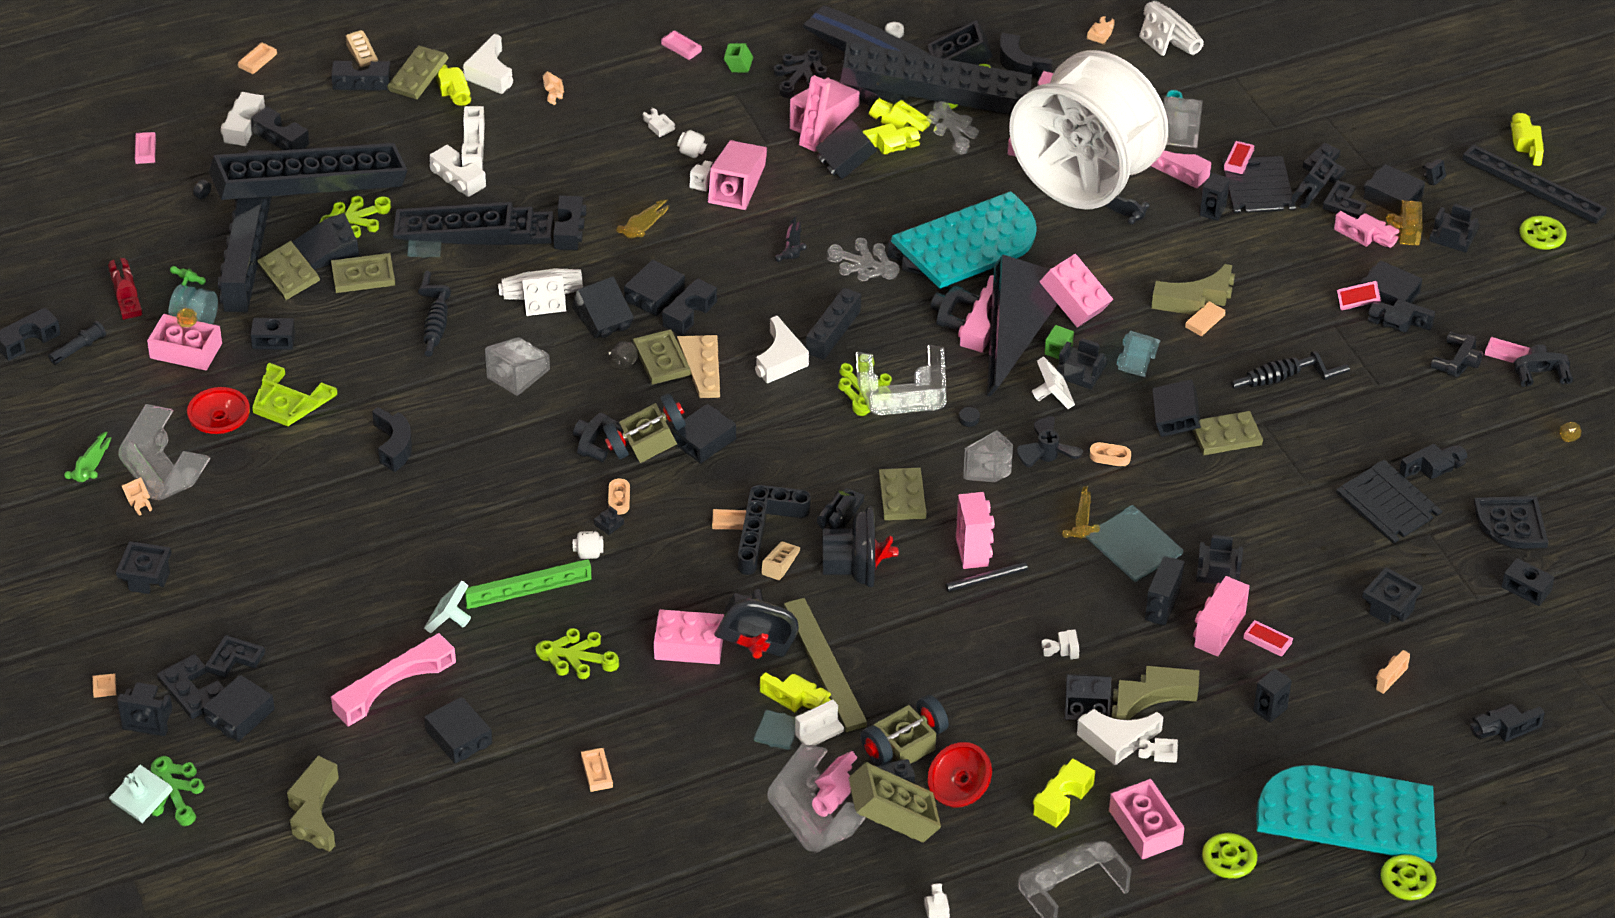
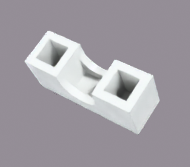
[221,92,265,146]
[430,145,486,197]

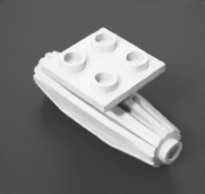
[1139,1,1204,55]
[498,269,583,316]

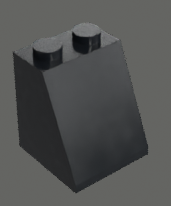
[572,277,634,339]

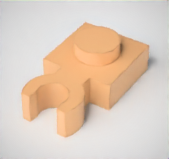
[1087,16,1114,44]
[122,477,152,516]

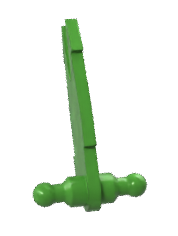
[169,266,206,316]
[64,432,111,482]

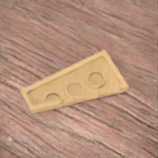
[677,335,720,398]

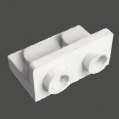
[795,700,844,748]

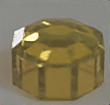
[177,308,197,328]
[1560,422,1582,442]

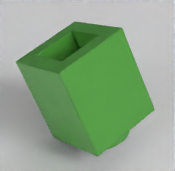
[724,44,753,72]
[1045,325,1074,359]

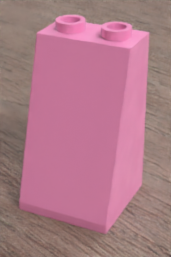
[790,78,859,142]
[708,140,767,210]

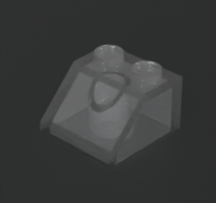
[963,430,1013,482]

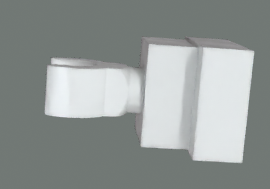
[690,161,713,191]
[1042,629,1079,660]
[924,884,949,918]

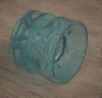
[169,285,218,325]

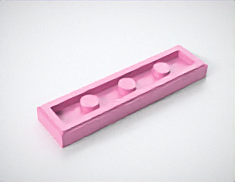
[799,75,831,152]

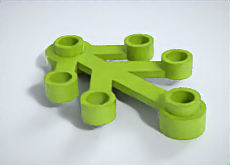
[319,196,391,238]
[838,354,892,416]
[536,628,619,679]

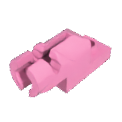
[1334,211,1399,248]
[812,751,857,817]

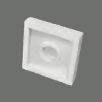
[1032,357,1075,409]

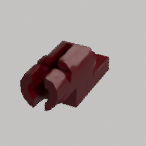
[108,258,142,320]

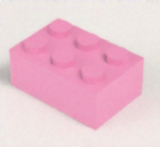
[1040,254,1113,327]
[147,314,222,371]
[956,492,994,569]
[1193,576,1249,656]
[654,610,724,664]
[1109,779,1184,859]

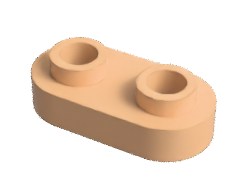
[1090,442,1131,466]
[608,479,630,515]

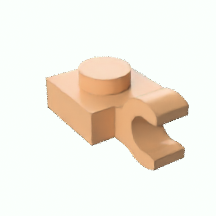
[543,71,564,105]

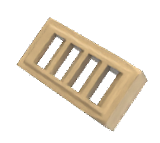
[346,30,378,67]
[762,541,800,580]

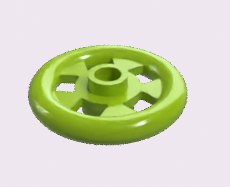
[1519,216,1566,250]
[1202,833,1257,878]
[1381,854,1436,900]

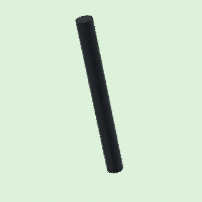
[945,562,1028,592]

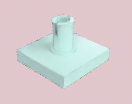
[424,581,471,633]
[109,765,173,823]

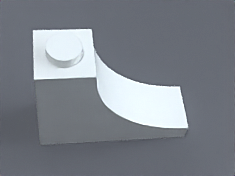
[464,34,513,94]
[755,316,809,383]
[1077,709,1163,765]

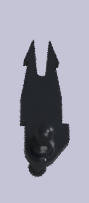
[1105,196,1150,225]
[775,216,807,262]

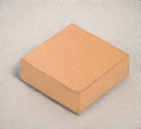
[93,674,116,698]

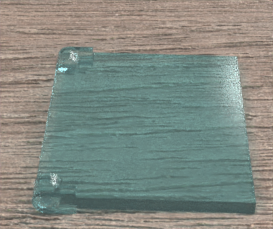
[1085,505,1183,582]

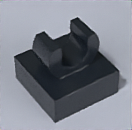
[1422,159,1446,186]
[594,506,624,535]

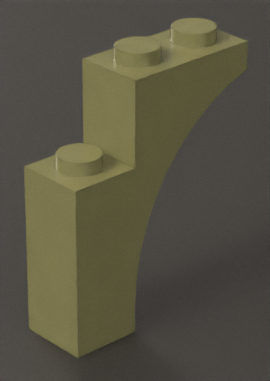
[1152,264,1235,315]
[1112,666,1199,720]
[287,756,339,852]

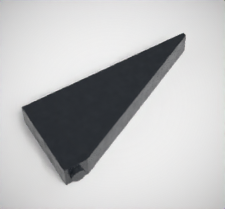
[987,255,1057,397]

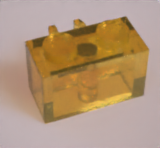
[1387,201,1422,245]

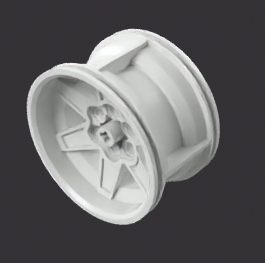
[1010,50,1168,209]

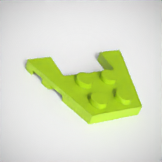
[252,363,337,426]

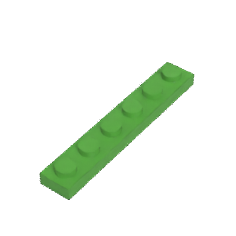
[464,559,591,609]

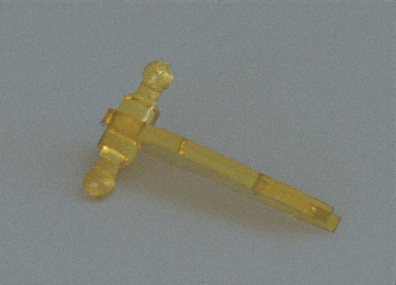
[617,199,670,238]
[1062,486,1100,539]

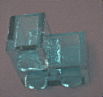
[1117,331,1160,377]

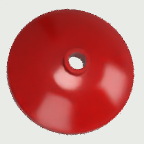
[187,387,250,434]
[928,742,992,807]

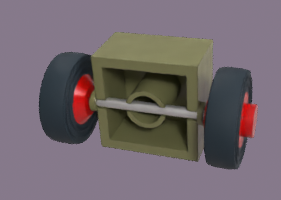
[603,393,686,463]
[861,695,949,765]

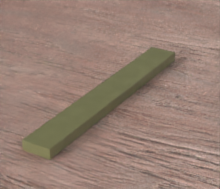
[784,598,867,732]

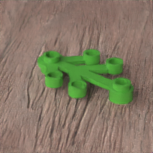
[151,756,204,826]

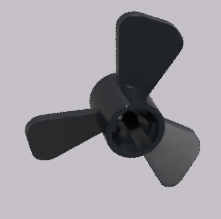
[1017,416,1083,467]

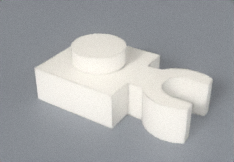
[643,108,675,137]
[1139,738,1177,763]

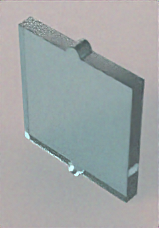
[408,240,441,258]
[754,710,795,750]

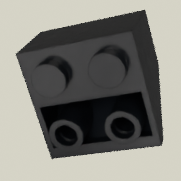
[1065,673,1111,720]

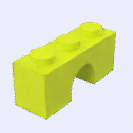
[1033,759,1095,827]

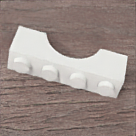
[462,106,485,170]

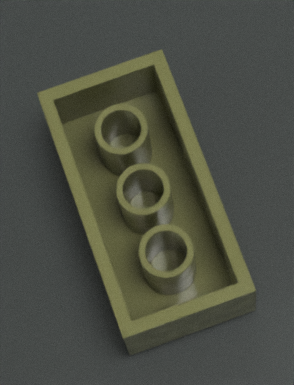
[848,762,941,842]

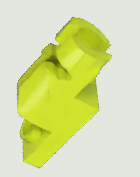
[435,64,471,106]
[869,98,932,132]
[1511,113,1544,166]
[862,123,920,155]
[760,672,831,712]

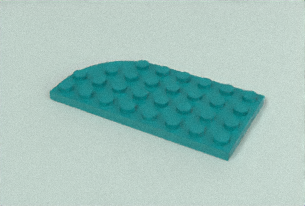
[891,191,1036,288]
[1256,765,1437,862]

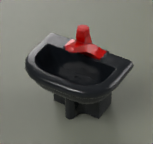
[823,506,899,587]
[714,589,799,658]

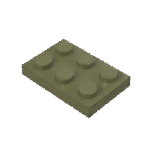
[387,45,448,99]
[257,241,320,300]
[331,253,395,293]
[633,330,691,385]
[1192,411,1263,455]
[879,468,926,520]

